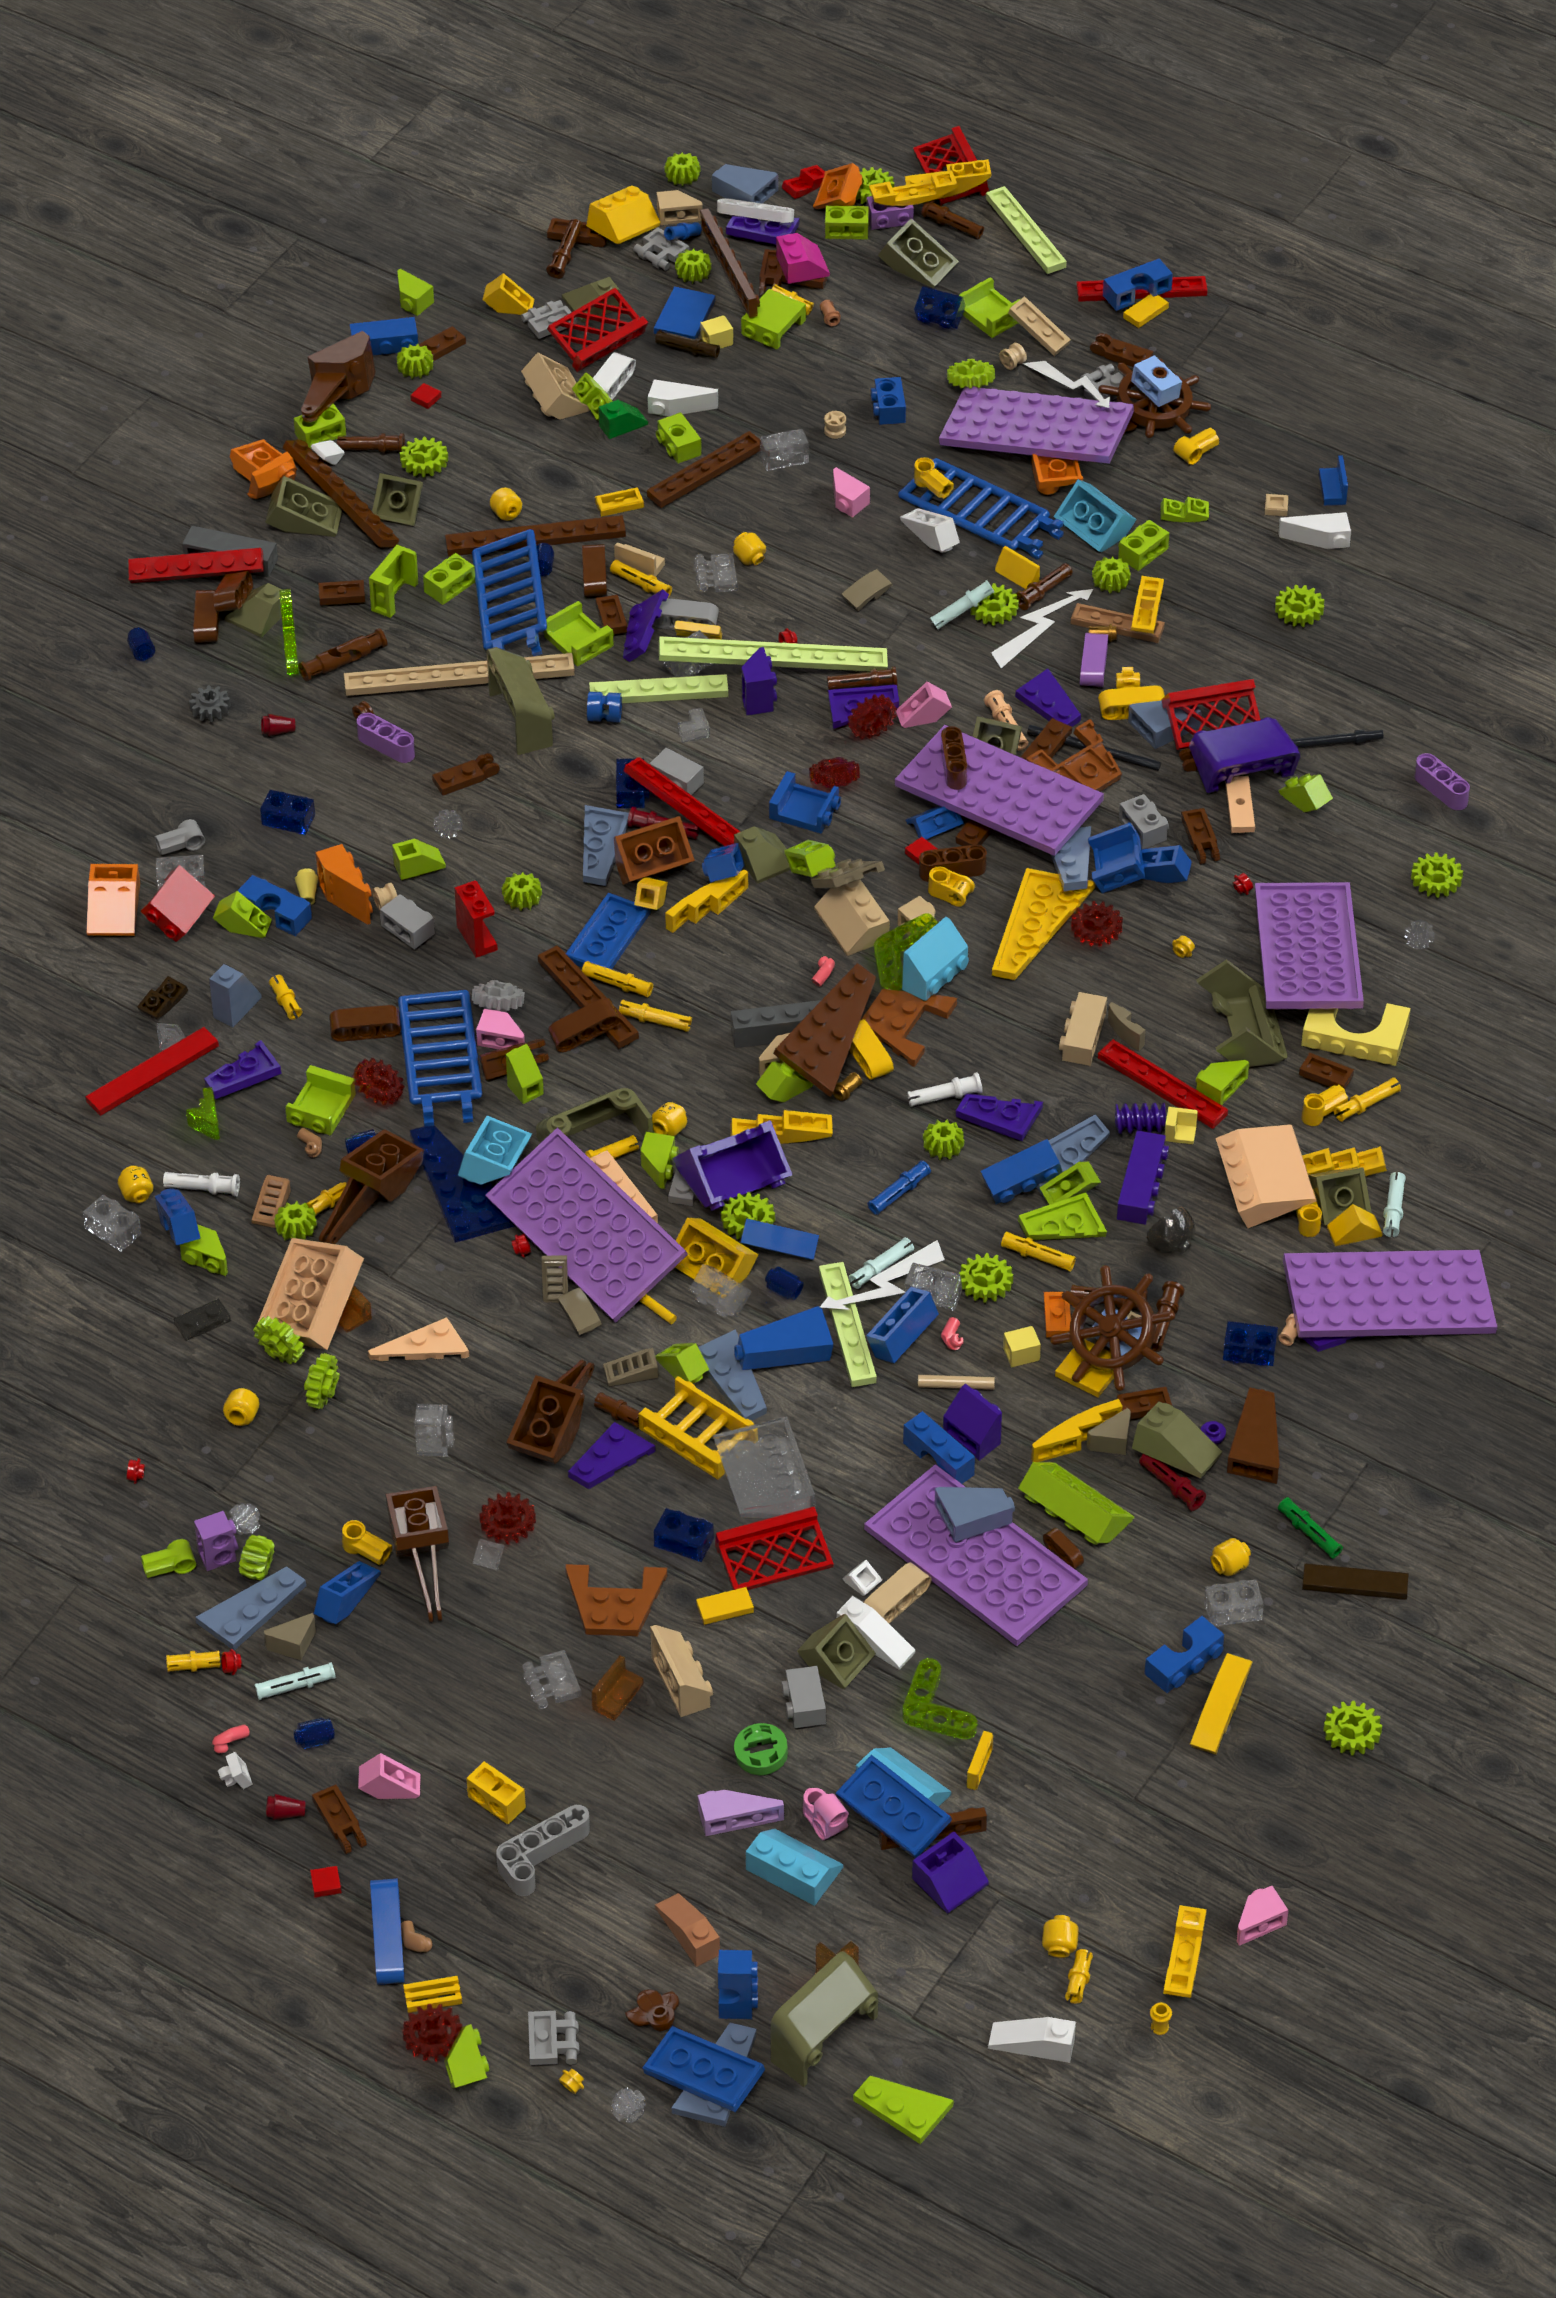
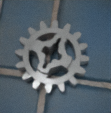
[472,980,525,1012]

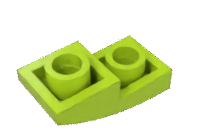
[572,373,612,420]
[1161,497,1209,522]

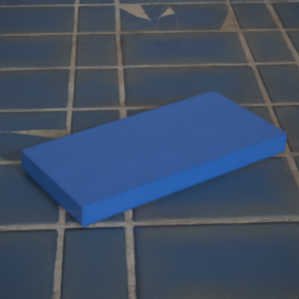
[566,893,650,970]
[836,1754,952,1858]
[642,2026,765,2112]

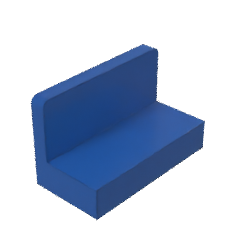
[1319,455,1348,506]
[906,805,963,839]

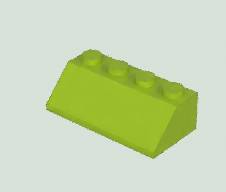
[1018,1462,1134,1545]

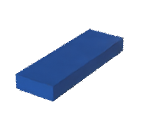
[740,1218,819,1260]

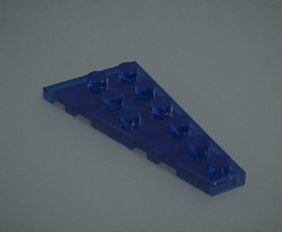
[410,1125,515,1243]

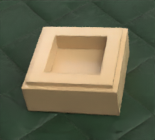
[1265,494,1288,516]

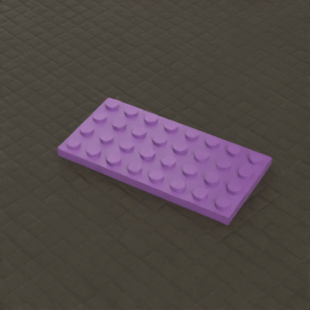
[939,386,1134,464]
[895,725,1104,856]
[1255,882,1364,1010]
[486,1128,688,1323]
[1283,1250,1497,1337]
[864,1464,1088,1646]

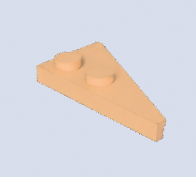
[368,1317,469,1361]

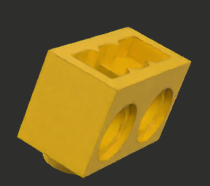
[466,1761,526,1824]

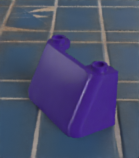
[1189,717,1300,793]
[672,1120,792,1211]

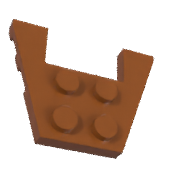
[1026,719,1122,792]
[861,989,957,1067]
[566,1564,667,1636]

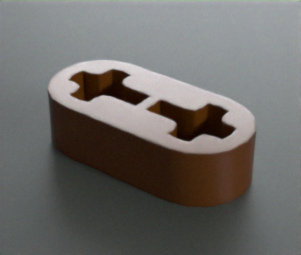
[1043,1528,1084,1569]

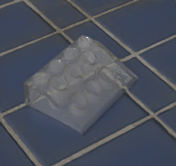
[713,1416,817,1518]

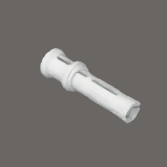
[907,1072,983,1107]
[163,1172,240,1196]

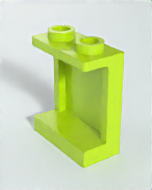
[958,277,1020,338]
[741,289,806,349]
[369,545,418,618]
[544,601,614,667]
[285,1065,356,1135]

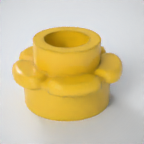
[1172,936,1195,958]
[558,2069,584,2094]

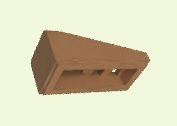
[252,1175,291,1228]

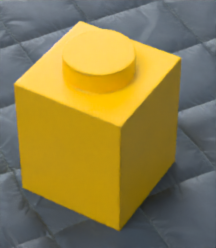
[634,877,668,910]

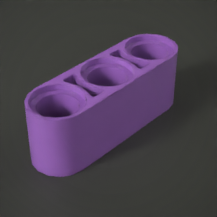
[1080,633,1108,687]
[357,713,415,763]
[1415,753,1470,810]

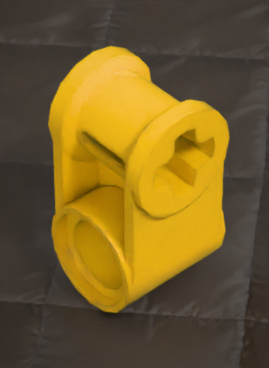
[928,867,975,907]

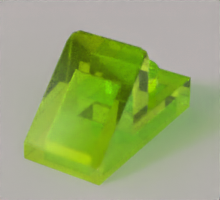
[186,1087,220,1140]

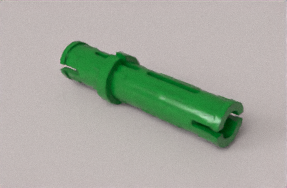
[1278,1497,1343,1559]

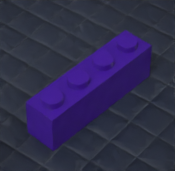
[1117,1130,1169,1225]

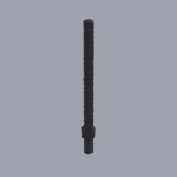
[1027,725,1161,771]
[1292,729,1384,748]

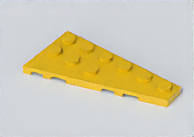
[992,868,1095,980]

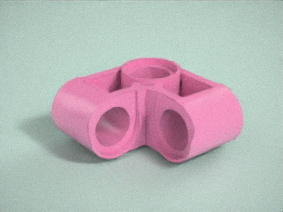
[803,1788,849,1840]

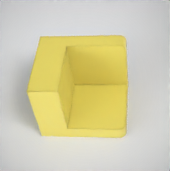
[700,316,733,349]
[1165,1107,1198,1144]
[1003,1326,1041,1367]

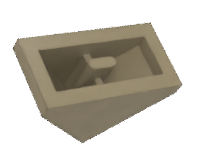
[1087,1408,1131,1455]
[264,1613,316,1660]

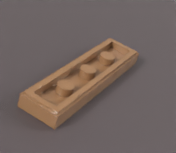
[1071,603,1165,643]

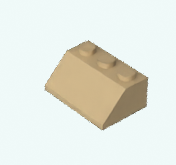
[521,353,590,420]
[814,879,890,956]
[650,1625,713,1717]

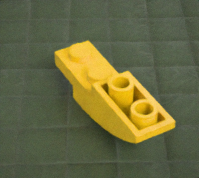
[905,159,991,200]

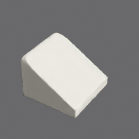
[311,440,344,465]
[842,1560,882,1596]

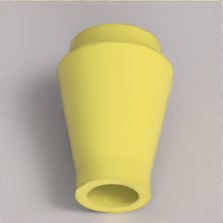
[295,869,318,905]

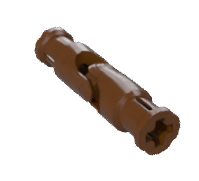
[298,628,388,681]

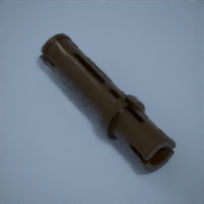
[655,330,720,359]

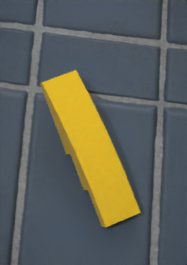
[1131,576,1164,634]
[665,870,748,933]
[730,1110,833,1144]
[1302,1146,1387,1176]
[1031,1399,1122,1463]
[1190,1653,1253,1755]

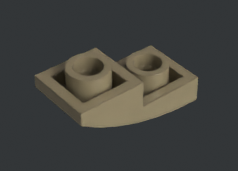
[842,569,892,611]
[1108,1002,1146,1051]
[558,1287,602,1335]

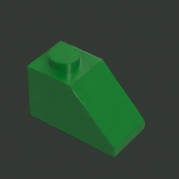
[598,400,648,439]

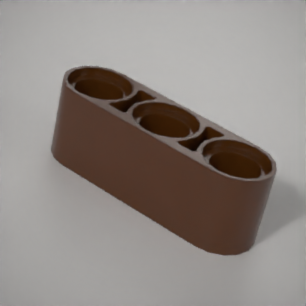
[582,544,607,597]
[213,571,253,612]
[193,590,220,643]
[941,726,967,790]
[919,845,987,882]
[548,998,620,1052]
[329,1005,401,1042]

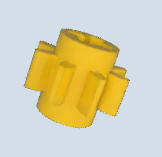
[1116,667,1140,689]

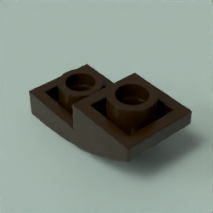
[137,976,188,1019]

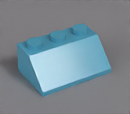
[1054,479,1137,552]
[902,917,969,1001]
[458,1116,532,1185]
[856,1748,951,1807]
[746,1829,843,1906]

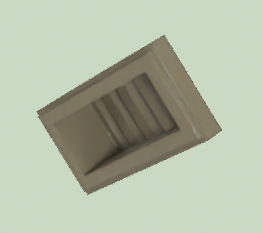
[542,1255,568,1302]
[603,1348,658,1386]

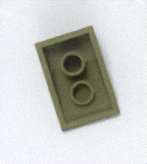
[878,218,959,288]
[265,476,342,537]
[1132,1401,1222,1478]

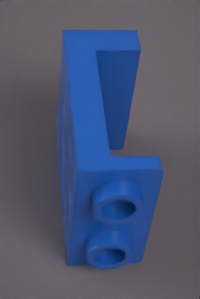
[769,771,841,834]
[1088,823,1145,893]

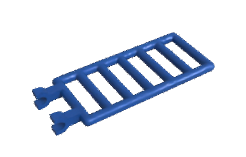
[898,458,1064,560]
[472,529,547,656]
[398,990,482,1127]

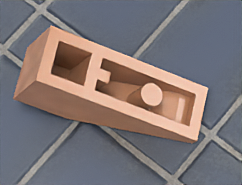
[655,1893,720,1967]

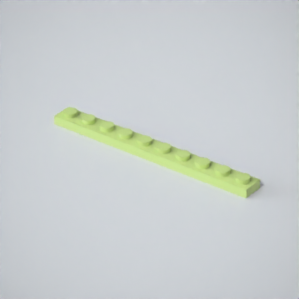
[659,636,888,671]

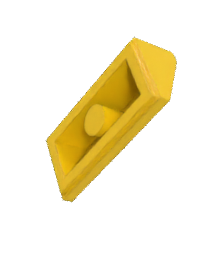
[995,546,1040,589]

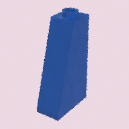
[734,1306,833,1370]

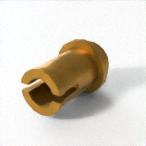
[1089,624,1117,642]
[833,1072,862,1101]

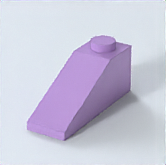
[698,1790,784,1836]

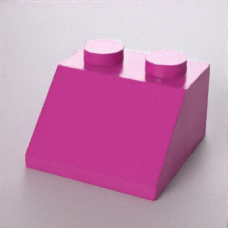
[776,233,830,284]

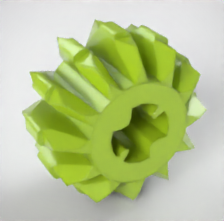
[664,152,701,186]
[675,249,712,284]
[397,344,434,379]
[1092,556,1131,593]
[502,872,542,911]
[923,1119,964,1160]
[274,1201,317,1241]
[239,1535,275,1580]

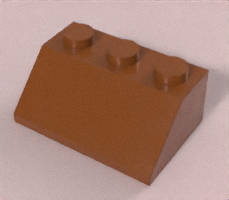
[614,816,695,885]

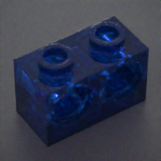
[914,286,966,329]
[616,758,649,808]
[260,790,315,835]
[1223,1321,1278,1366]
[654,1508,714,1562]

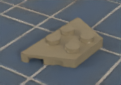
[811,859,885,888]

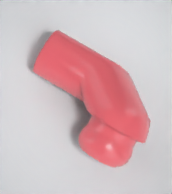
[811,956,835,987]
[941,1317,964,1350]
[212,1725,250,1753]

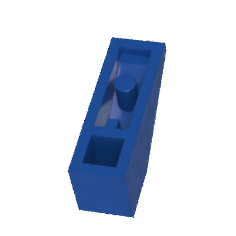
[1141,845,1192,883]
[314,1561,381,1624]

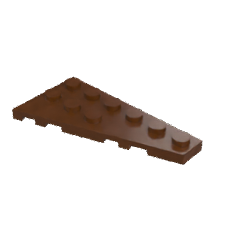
[773,963,876,1097]

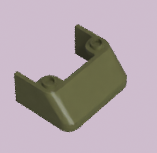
[486,647,555,755]
[1196,959,1287,1067]
[536,1088,653,1143]
[771,1951,879,2087]

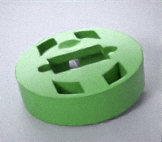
[734,1723,788,1775]

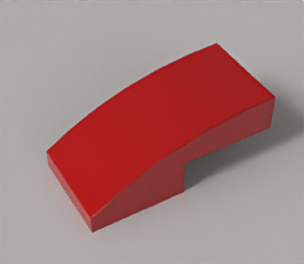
[782,165,825,199]

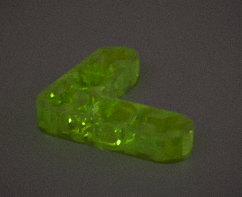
[279,589,299,675]
[874,913,938,991]
[902,1658,977,1739]

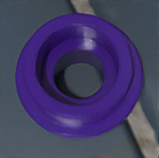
[1201,1421,1226,1445]

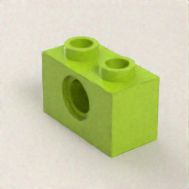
[656,412,701,463]

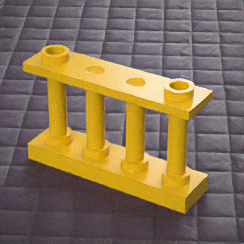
[639,1376,757,1480]

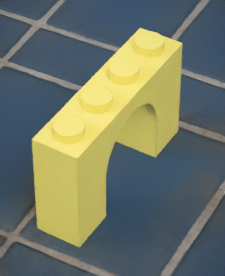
[1301,1003,1411,1066]

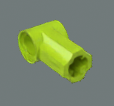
[141,1539,196,1578]

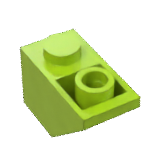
[1278,774,1333,812]
[392,838,446,880]
[213,891,272,938]
[506,1044,544,1104]
[756,1061,814,1102]
[641,1132,679,1189]
[180,1224,228,1276]
[444,2024,489,2088]

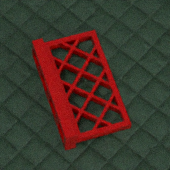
[913,126,989,205]
[547,288,648,372]
[1161,679,1261,750]
[715,1506,834,1590]

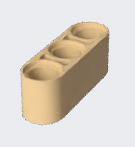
[864,1562,932,1623]

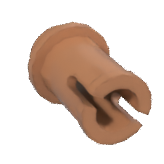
[820,300,841,326]

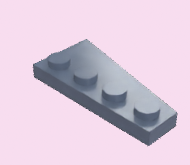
[583,805,629,886]
[1050,826,1091,891]
[1036,1115,1110,1198]
[698,1329,767,1421]
[195,1567,306,1650]
[672,2023,757,2127]

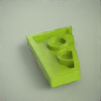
[1018,1192,1107,1240]
[853,2076,954,2144]

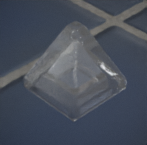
[156,1023,186,1051]
[472,1539,505,1571]

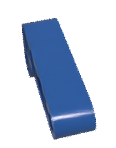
[370,1878,405,1985]

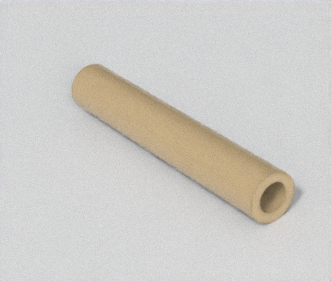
[918,1375,995,1390]

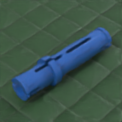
[868,1160,931,1215]

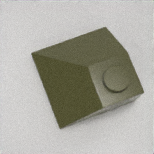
[562,277,620,323]
[372,473,423,526]
[225,583,288,638]
[973,716,1022,755]
[734,826,791,884]
[1309,1167,1371,1225]
[797,1614,876,1689]

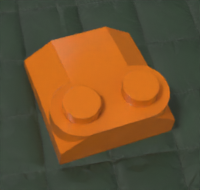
[813,163,862,209]
[230,439,282,481]
[247,452,297,499]
[1032,454,1083,495]

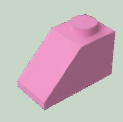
[833,467,870,517]
[895,682,952,728]
[476,1009,525,1049]
[358,1753,420,1799]
[1237,1886,1288,1946]

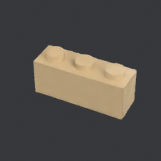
[1059,992,1107,1066]

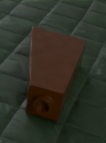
[1227,1387,1280,1484]

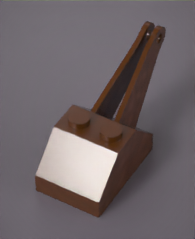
[301,331,376,422]
[319,1129,424,1244]
[506,1360,594,1464]
[386,1486,449,1622]

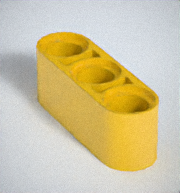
[1098,686,1165,720]
[849,1019,894,1080]

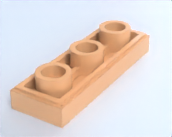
[1225,776,1255,833]

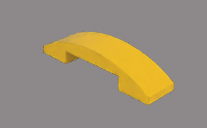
[869,170,957,206]
[1163,1905,1207,1998]

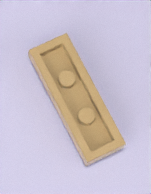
[1008,296,1071,356]

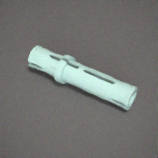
[930,580,995,630]
[1383,1172,1406,1237]
[849,1237,914,1289]
[255,1662,336,1700]

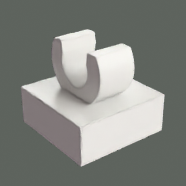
[218,1752,253,1789]

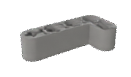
[496,1805,590,1896]

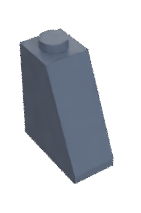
[711,164,778,204]
[1128,701,1202,749]
[209,964,262,1027]
[934,1487,1015,1542]

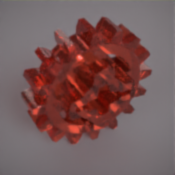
[847,694,897,739]
[809,757,860,788]
[1071,901,1123,946]
[352,1058,405,1105]
[479,1492,536,1544]
[402,2003,462,2061]

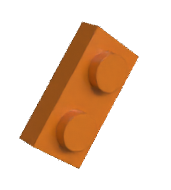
[1044,1292,1071,1337]

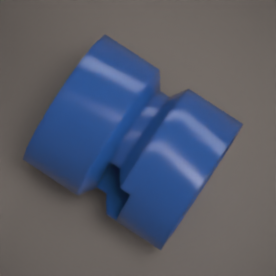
[587,691,622,722]

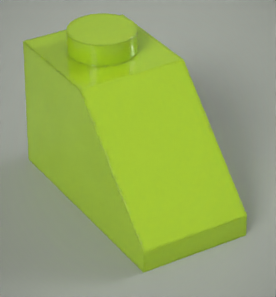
[397,269,434,316]
[1196,1060,1249,1105]
[1040,1161,1101,1205]
[655,1343,710,1383]

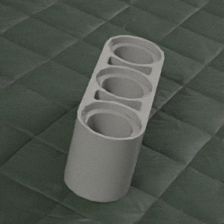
[653,598,719,630]

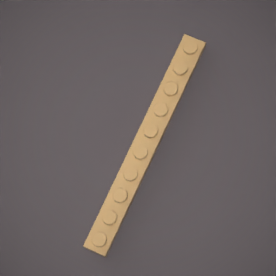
[344,653,575,696]

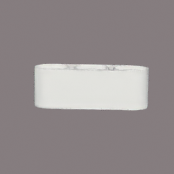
[593,352,636,400]

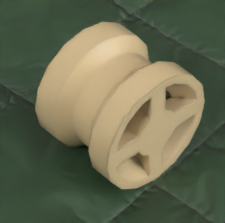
[999,343,1027,370]
[824,411,846,439]
[372,883,397,911]

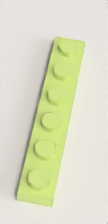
[986,186,1067,274]
[589,674,728,703]
[819,1262,877,1387]

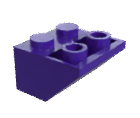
[741,647,777,716]
[943,1383,1002,1461]
[912,1832,989,1914]

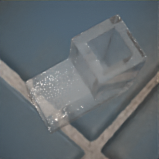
[678,708,710,743]

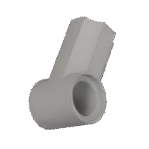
[154,819,205,855]

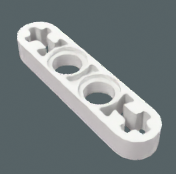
[717,199,794,223]

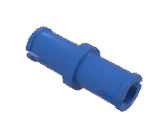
[664,222,702,240]

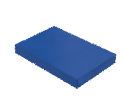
[654,286,715,339]

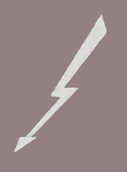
[1022,361,1110,408]
[991,589,1093,668]
[820,1240,945,1310]

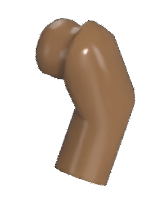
[297,1128,322,1157]
[401,1921,432,1953]

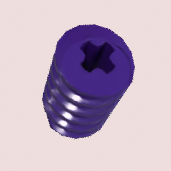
[1115,1103,1166,1134]

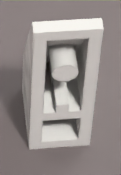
[648,379,718,416]
[900,508,960,552]
[1279,512,1351,549]
[837,1596,915,1670]
[988,2017,1076,2063]

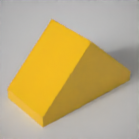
[1327,1204,1383,1246]

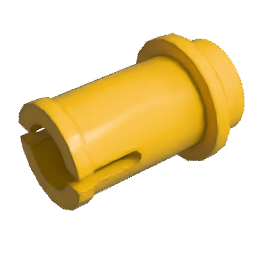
[1150,2002,1172,2035]

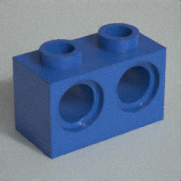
[871,377,906,425]
[702,843,745,882]

